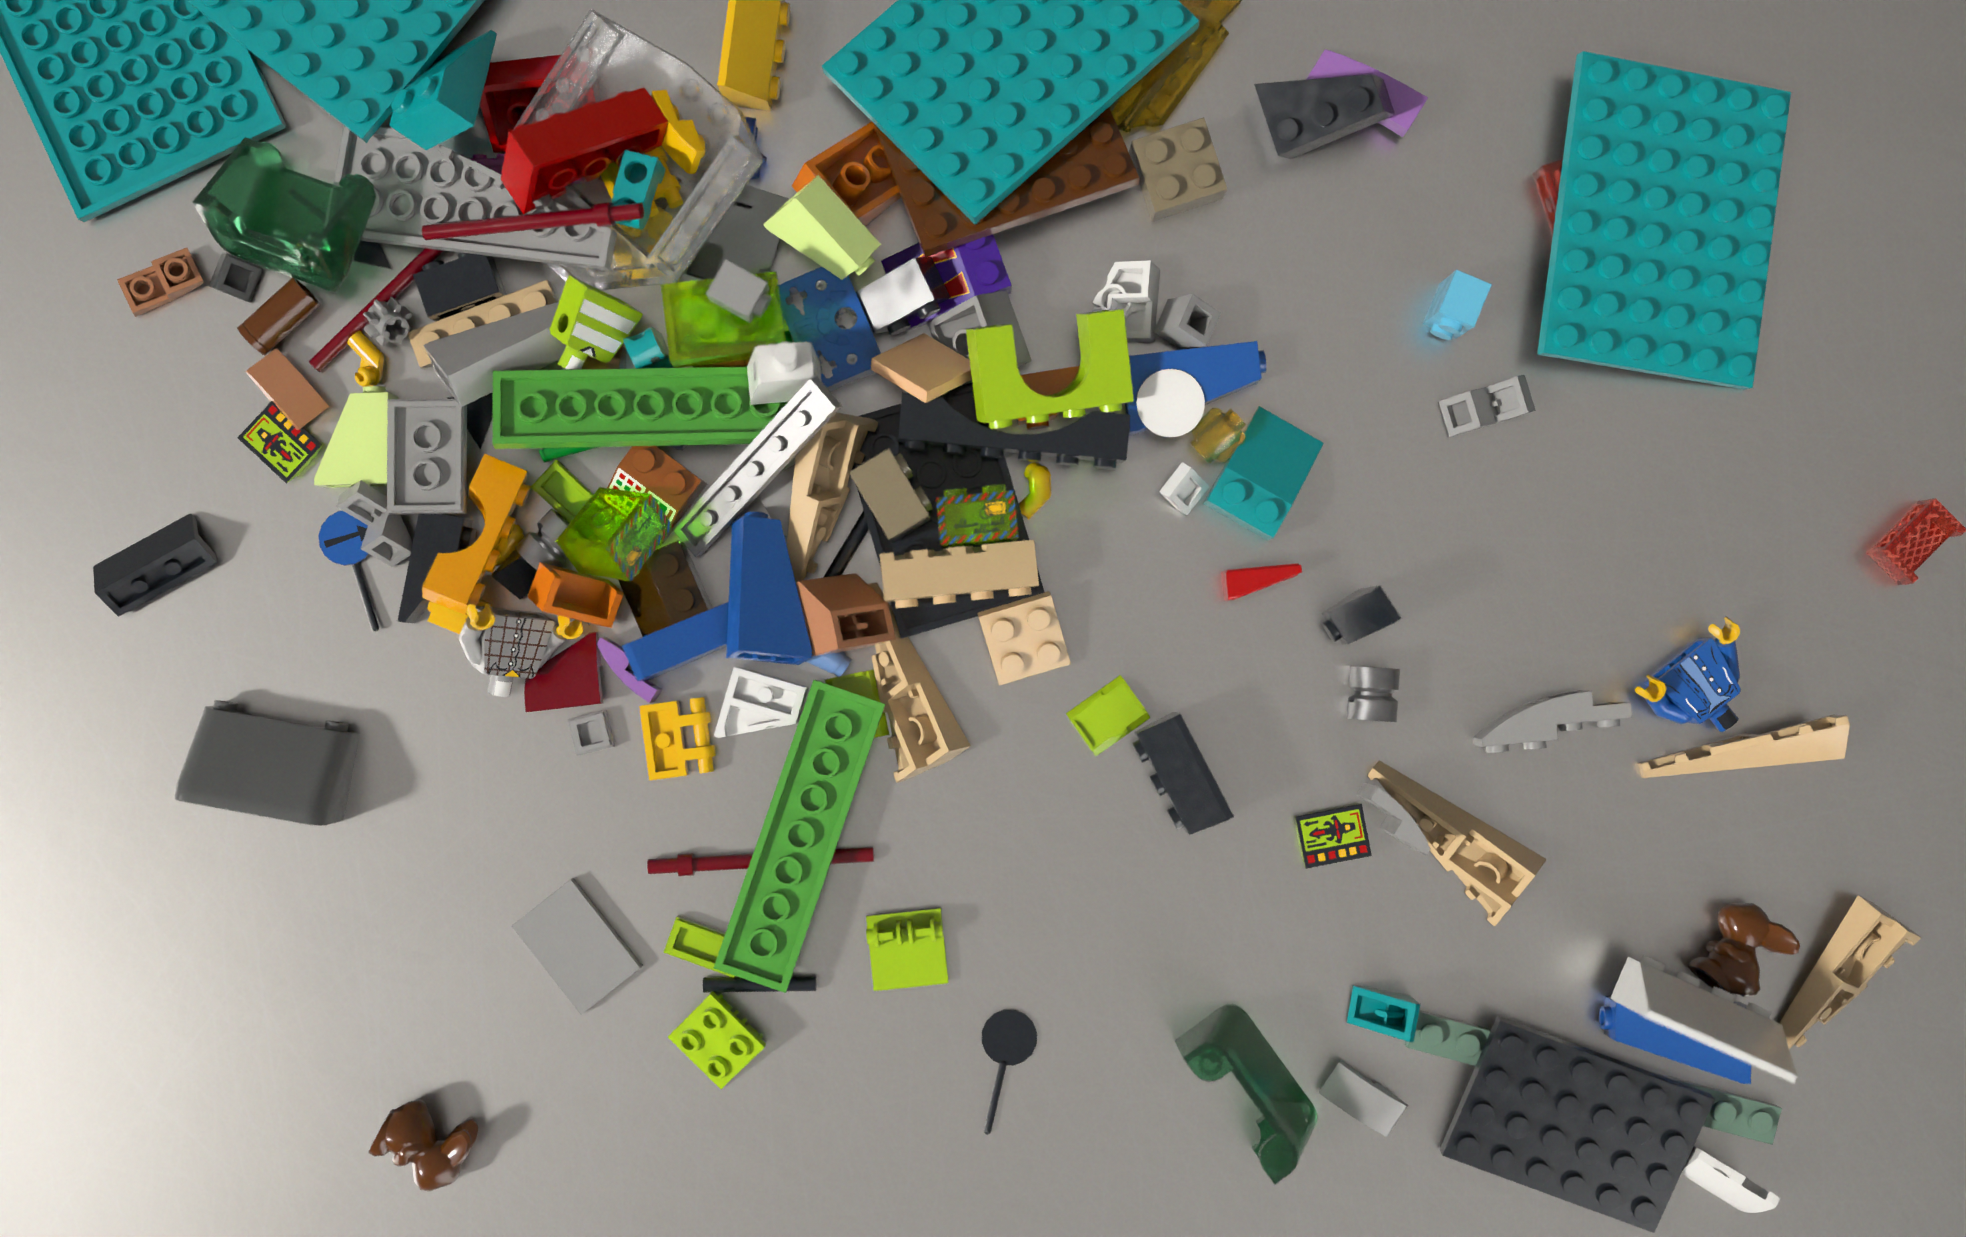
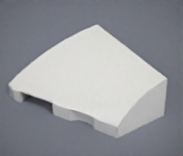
[1077,260,1160,342]
[1681,1146,1781,1213]

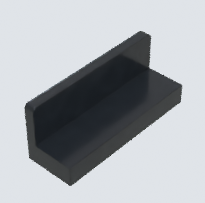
[93,513,217,617]

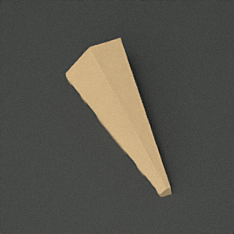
[787,412,878,582]
[868,583,971,783]
[1638,715,1850,778]
[1367,760,1547,926]
[1779,895,1921,1049]

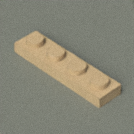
[408,280,557,369]

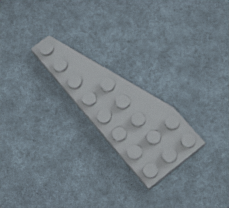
[325,126,617,270]

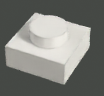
[1159,462,1210,516]

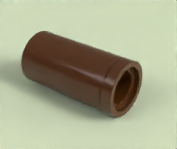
[237,277,321,356]

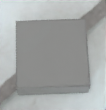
[568,710,615,756]

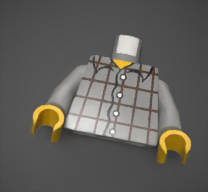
[459,603,583,697]

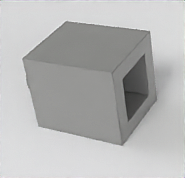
[706,259,771,323]
[1154,294,1221,350]

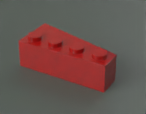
[500,87,668,214]

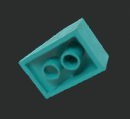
[389,30,497,150]
[1203,406,1324,541]

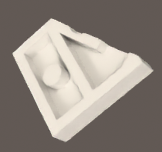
[713,667,808,738]

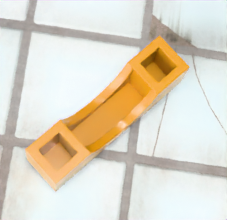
[422,453,531,615]

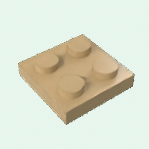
[977,591,1071,686]

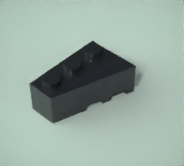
[1254,74,1395,159]

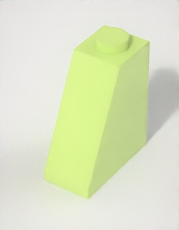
[763,175,881,280]
[314,386,399,488]

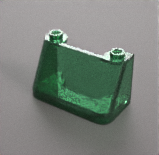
[192,137,377,292]
[1174,1004,1318,1185]

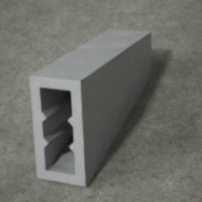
[424,302,566,407]

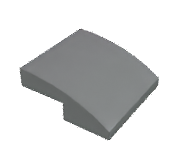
[1356,782,1430,855]

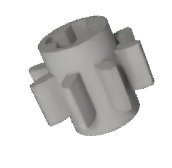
[363,297,413,347]

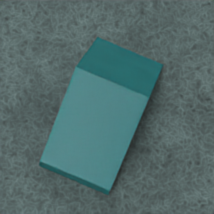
[1347,986,1420,1042]

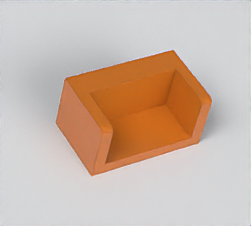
[528,562,623,628]

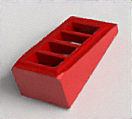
[1221,563,1302,601]

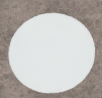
[1136,369,1205,437]

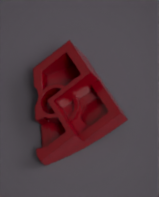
[524,632,603,713]

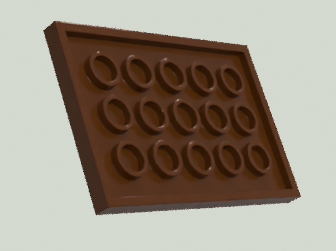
[874,107,1140,257]

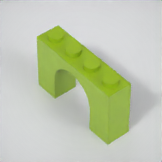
[966,309,1134,429]

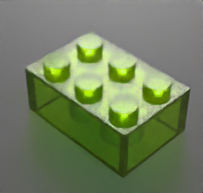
[661,271,787,368]

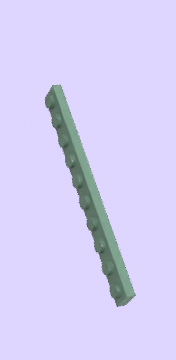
[1405,1010,1782,1145]

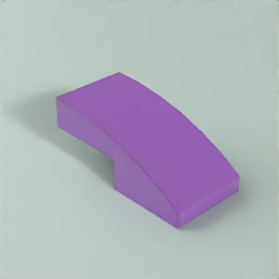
[597,637,663,703]

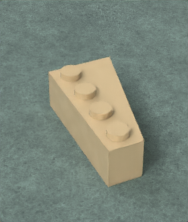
[880,540,1039,608]

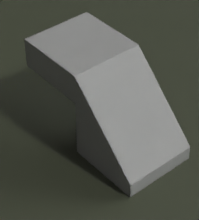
[1439,375,1536,437]
[336,481,413,567]

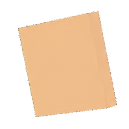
[871,333,972,403]

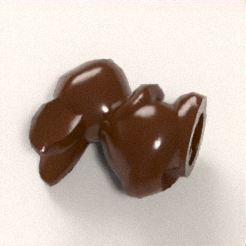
[1688,903,1800,997]
[368,1099,478,1191]

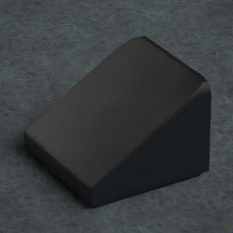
[491,549,537,599]

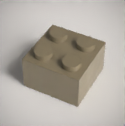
[1129,118,1228,222]
[849,449,933,543]

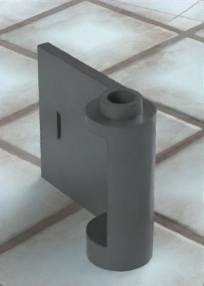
[670,172,789,296]

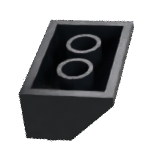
[1132,712,1234,835]

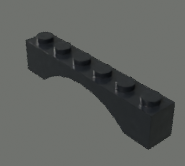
[897,392,1130,469]

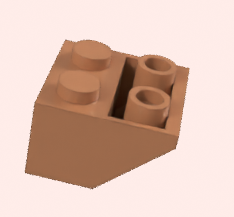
[796,573,896,657]

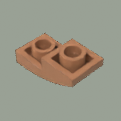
[117,247,204,317]
[245,348,329,430]

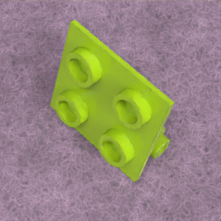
[866,908,949,991]
[668,991,767,1089]

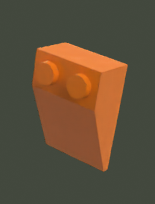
[792,122,901,226]

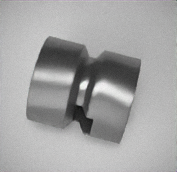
[515,508,588,570]
[1347,666,1400,722]

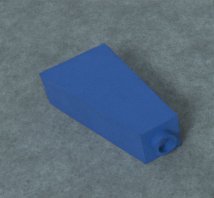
[1124,341,1267,435]
[726,512,812,665]
[622,602,729,681]
[1599,996,1751,1084]

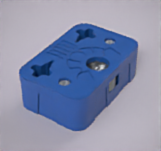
[776,267,881,392]

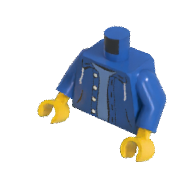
[1635,616,1741,732]

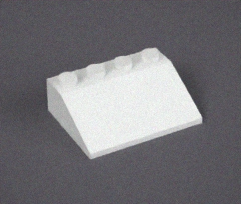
[1610,955,1797,1083]

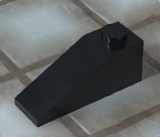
[397,514,476,623]
[1322,585,1401,645]

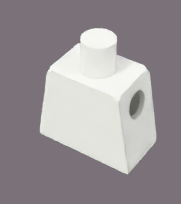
[747,342,821,405]

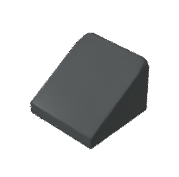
[209,252,263,303]

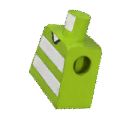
[550,275,643,370]

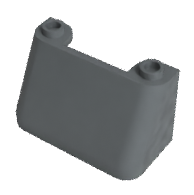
[174,700,360,826]

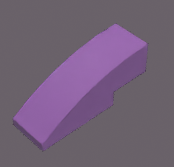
[1306,49,1428,137]

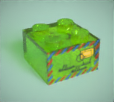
[936,485,1018,548]
[556,487,673,581]

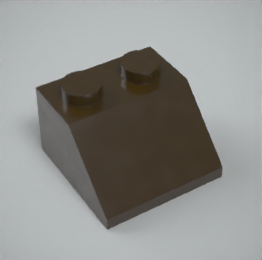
[615,541,713,637]

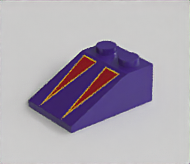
[881,235,1012,331]

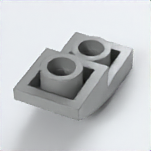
[1319,1061,1408,1137]

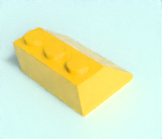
[717,0,790,111]

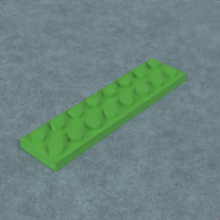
[492,367,788,449]
[714,680,886,993]

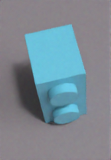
[1423,270,1492,340]

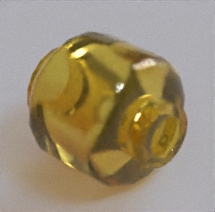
[1190,407,1246,464]

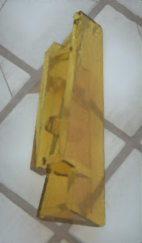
[1112,0,1242,133]

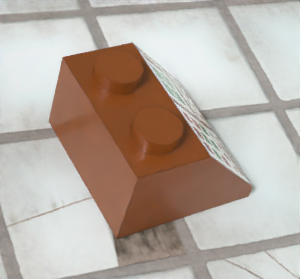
[602,446,707,543]

